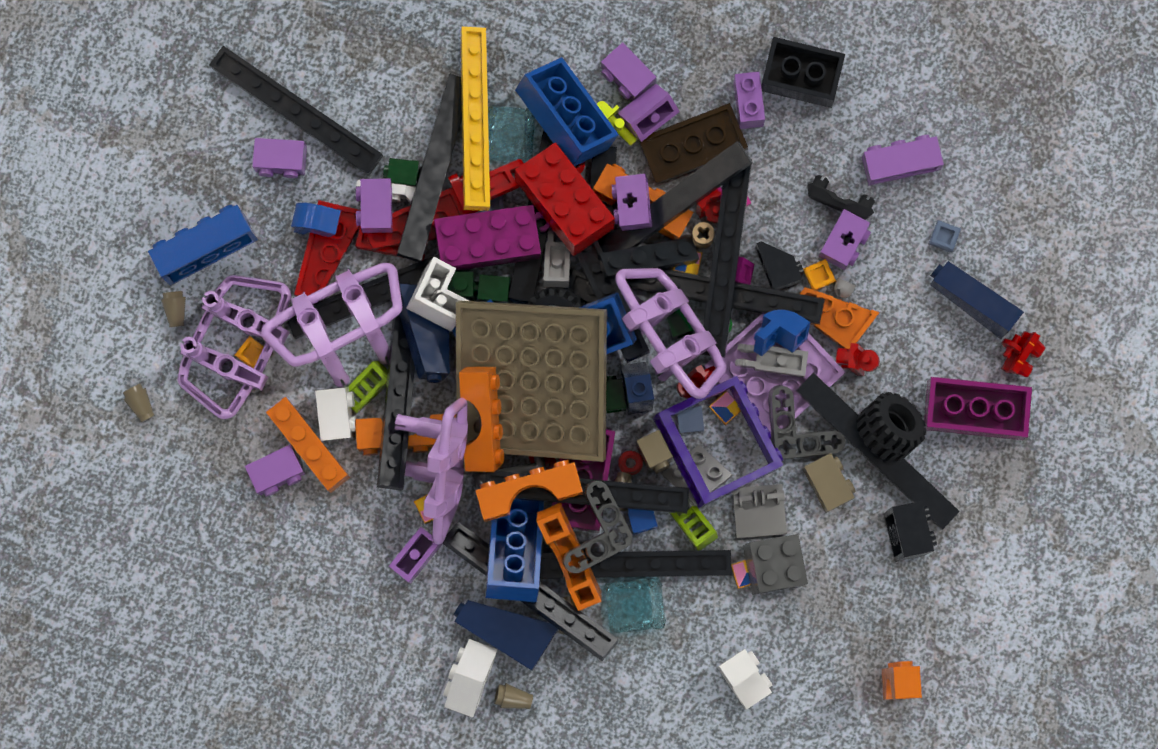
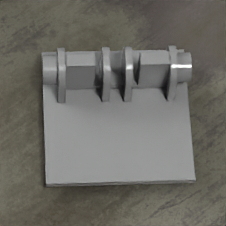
[662,444,733,507]
[732,484,787,538]

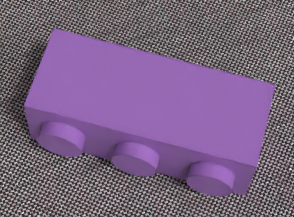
[862,135,944,186]

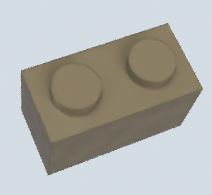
[636,430,673,474]
[802,453,856,513]

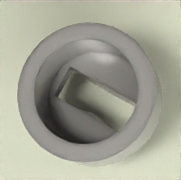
[834,278,856,298]

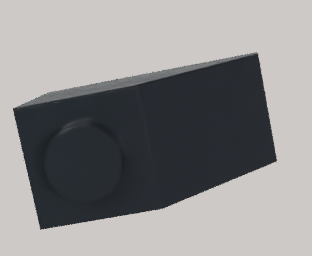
[755,241,804,291]

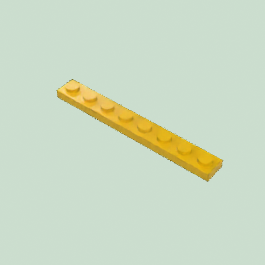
[460,26,490,211]

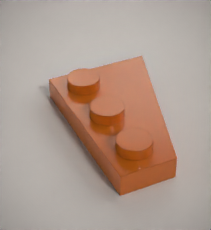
[800,287,880,349]

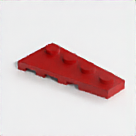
[365,187,465,250]
[294,200,361,302]

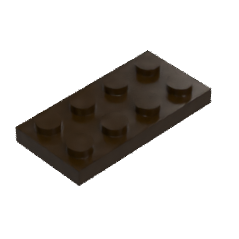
[638,103,748,185]

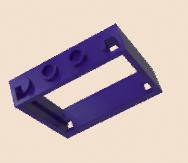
[653,376,783,508]

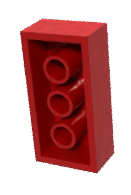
[515,142,615,256]

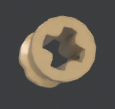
[692,222,715,248]

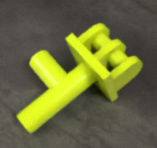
[597,101,638,146]

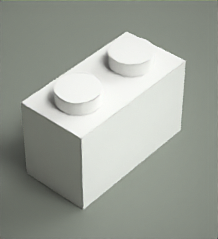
[315,387,356,441]

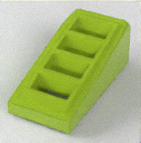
[348,361,388,413]
[669,506,718,550]

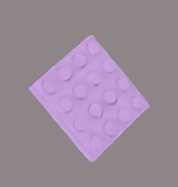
[704,314,846,440]

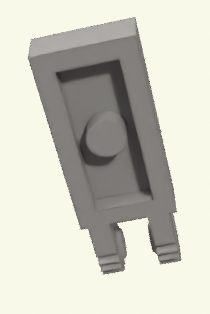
[544,230,570,288]
[735,344,808,377]

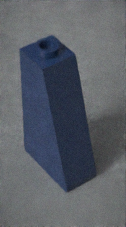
[930,261,1024,339]
[399,284,450,383]
[620,362,654,415]
[453,600,558,671]

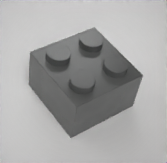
[743,534,808,595]

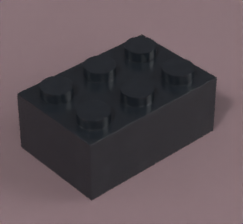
[761,37,845,108]
[883,501,937,562]

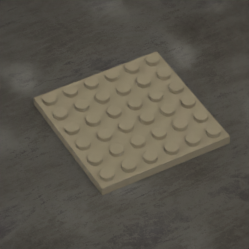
[456,300,607,462]

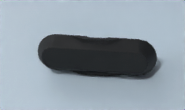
[807,175,875,220]

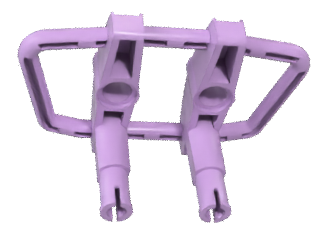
[261,263,402,387]
[615,268,726,399]
[178,275,291,419]
[395,398,468,545]

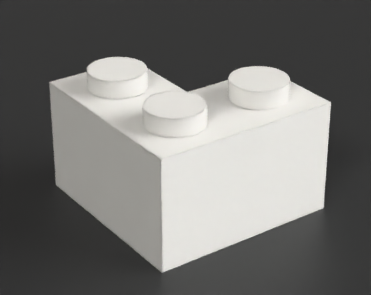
[406,257,469,331]
[443,639,498,717]
[717,649,773,710]

